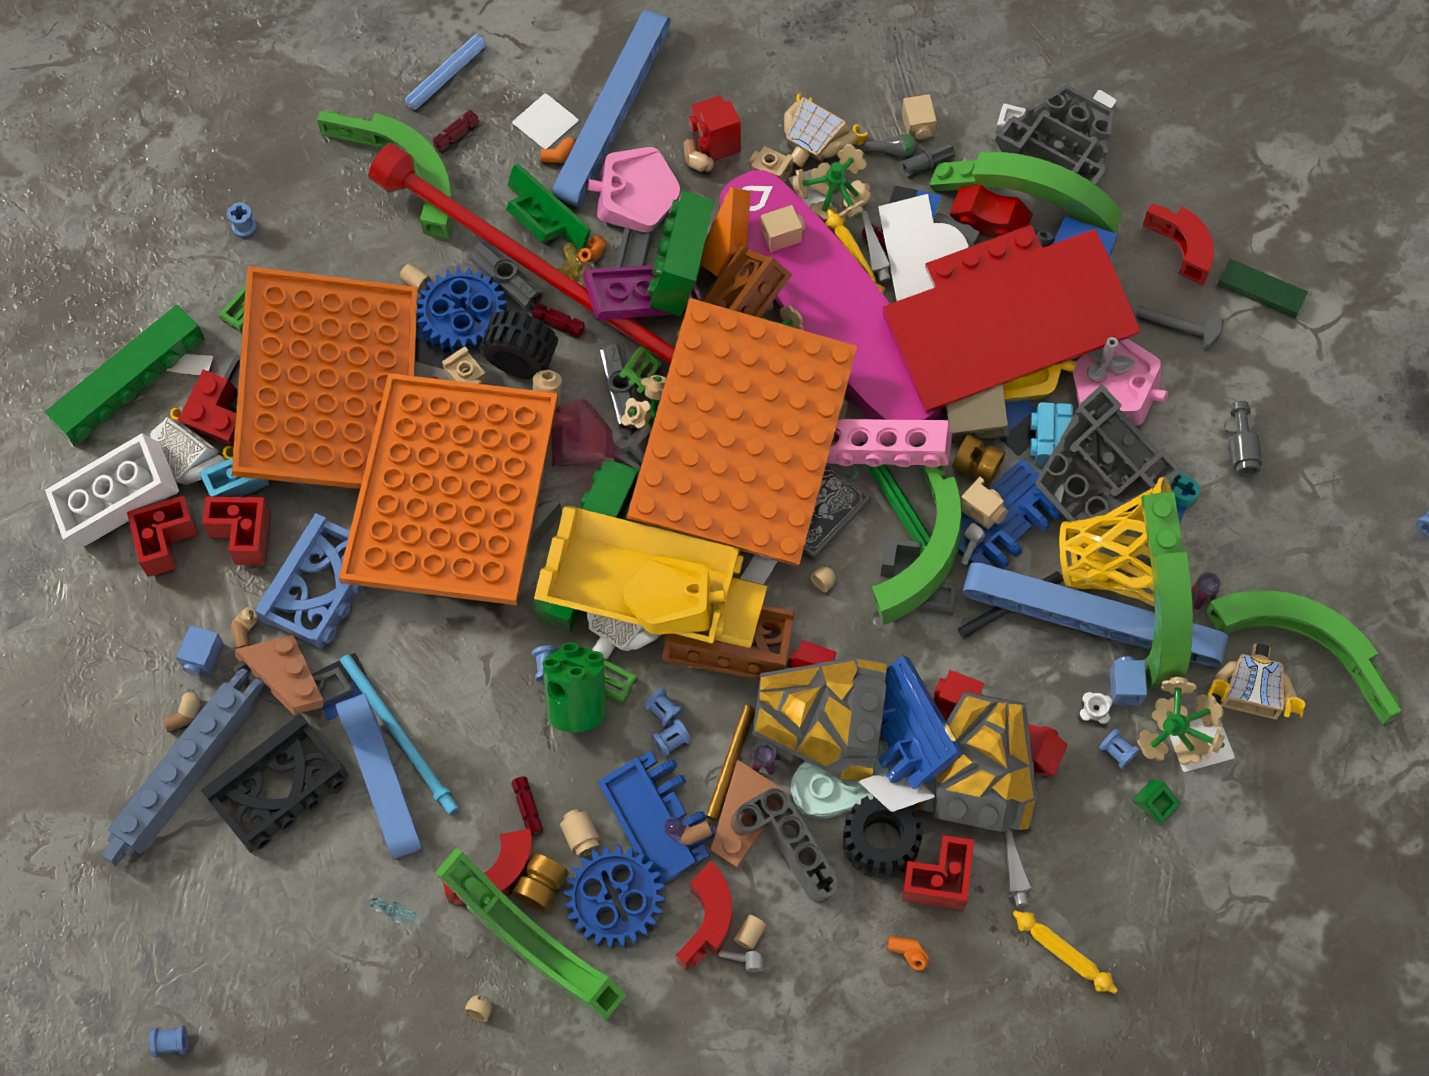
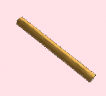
[706,705,755,821]

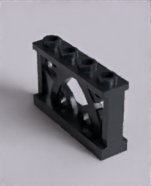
[201,714,349,853]

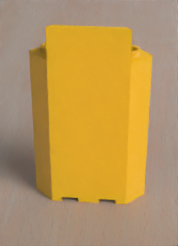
[534,506,768,648]

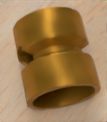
[952,435,1006,486]
[512,853,569,912]

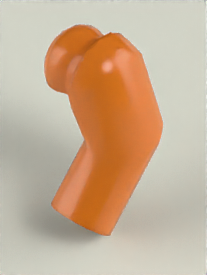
[540,137,576,164]
[579,234,607,263]
[887,936,929,971]

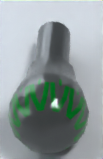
[865,134,918,158]

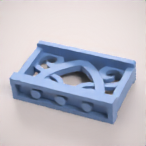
[254,513,365,650]

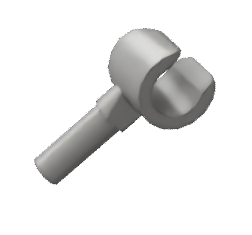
[960,523,985,566]
[719,950,763,973]

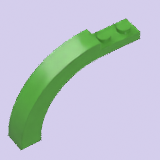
[317,111,454,239]
[930,152,1122,234]
[872,443,962,625]
[1141,491,1193,690]
[1206,590,1401,725]
[435,848,626,1020]

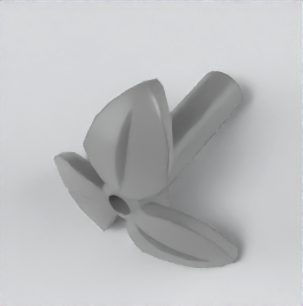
[1087,337,1135,381]

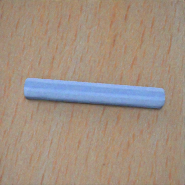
[405,34,486,110]

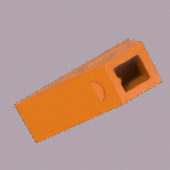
[700,187,751,277]

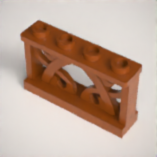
[676,246,792,337]
[662,605,795,680]

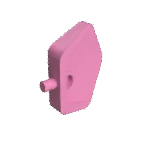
[587,147,680,233]
[1073,339,1168,426]

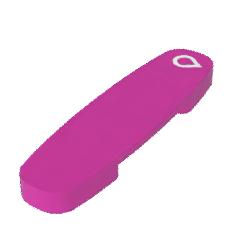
[720,170,942,420]

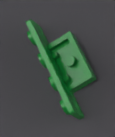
[506,164,591,250]

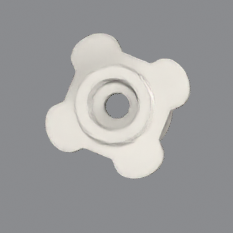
[1080,692,1113,724]

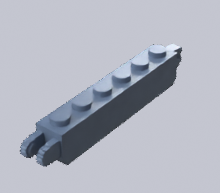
[101,668,264,867]

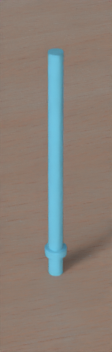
[340,654,459,815]

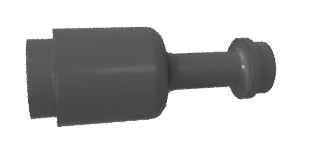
[1230,401,1263,477]

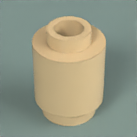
[533,370,562,407]
[560,809,600,858]

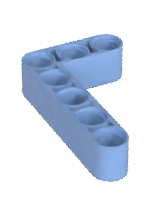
[335,693,423,860]

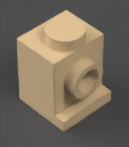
[749,146,793,183]
[442,347,488,385]
[961,477,1008,530]

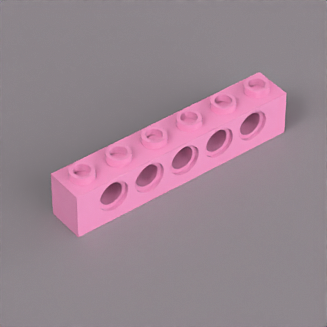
[826,419,952,468]

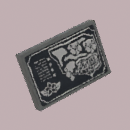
[803,463,871,560]

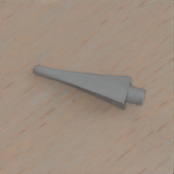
[861,211,891,283]
[1004,828,1032,908]

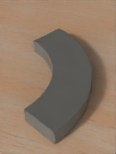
[231,662,355,706]

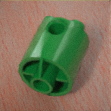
[542,642,607,732]

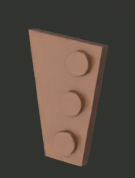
[235,635,323,715]
[711,759,788,870]

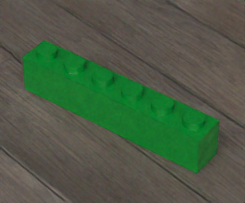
[45,305,205,446]
[534,458,639,632]

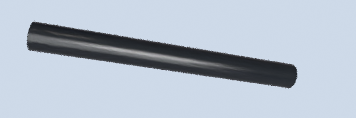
[958,571,1063,638]

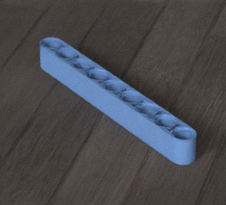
[552,9,671,207]
[962,563,1228,668]

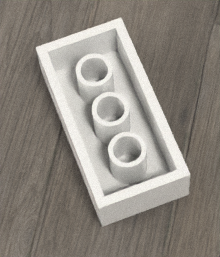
[45,434,179,548]

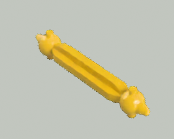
[825,209,885,294]
[1012,910,1118,994]

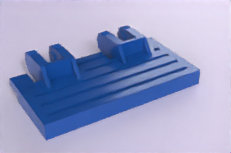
[958,459,1063,569]
[878,655,964,790]
[597,751,716,885]

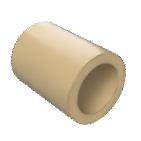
[399,263,431,293]
[734,914,767,951]

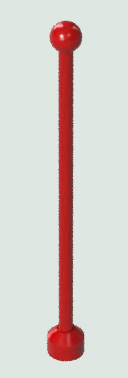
[368,143,675,365]

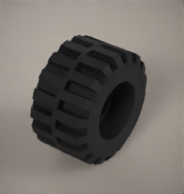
[480,311,558,378]
[843,796,923,879]

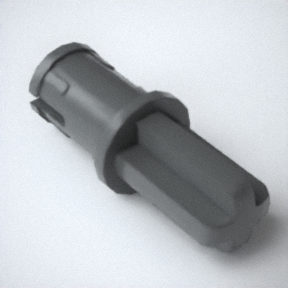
[901,144,956,177]

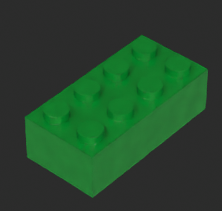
[647,190,714,317]

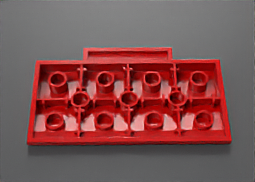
[883,225,1140,413]

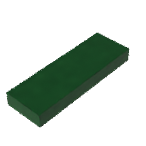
[1218,259,1308,318]

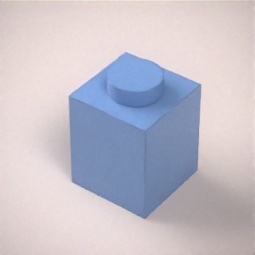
[176,625,224,676]
[1110,657,1147,705]

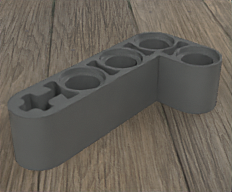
[731,788,839,902]

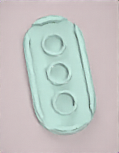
[790,741,911,819]

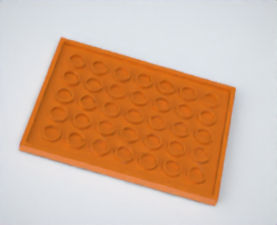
[231,266,418,489]
[627,298,857,567]
[339,373,558,605]

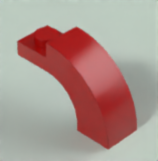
[1143,203,1214,286]
[443,828,534,905]
[676,861,732,971]

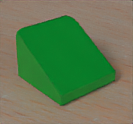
[1133,779,1181,825]

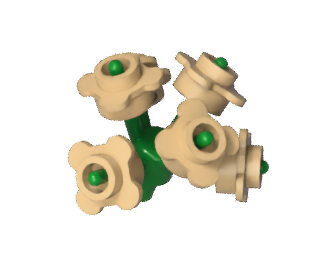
[621,375,666,429]

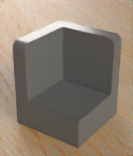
[619,425,652,463]
[881,537,921,577]

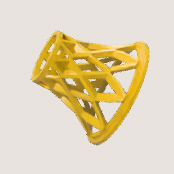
[1059,477,1172,607]

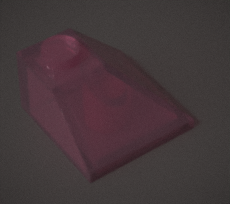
[551,399,615,466]

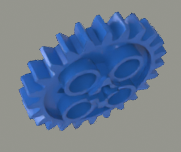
[416,267,508,353]
[563,845,666,949]

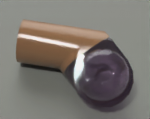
[665,817,712,845]

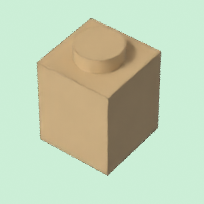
[902,94,937,140]
[761,205,805,252]

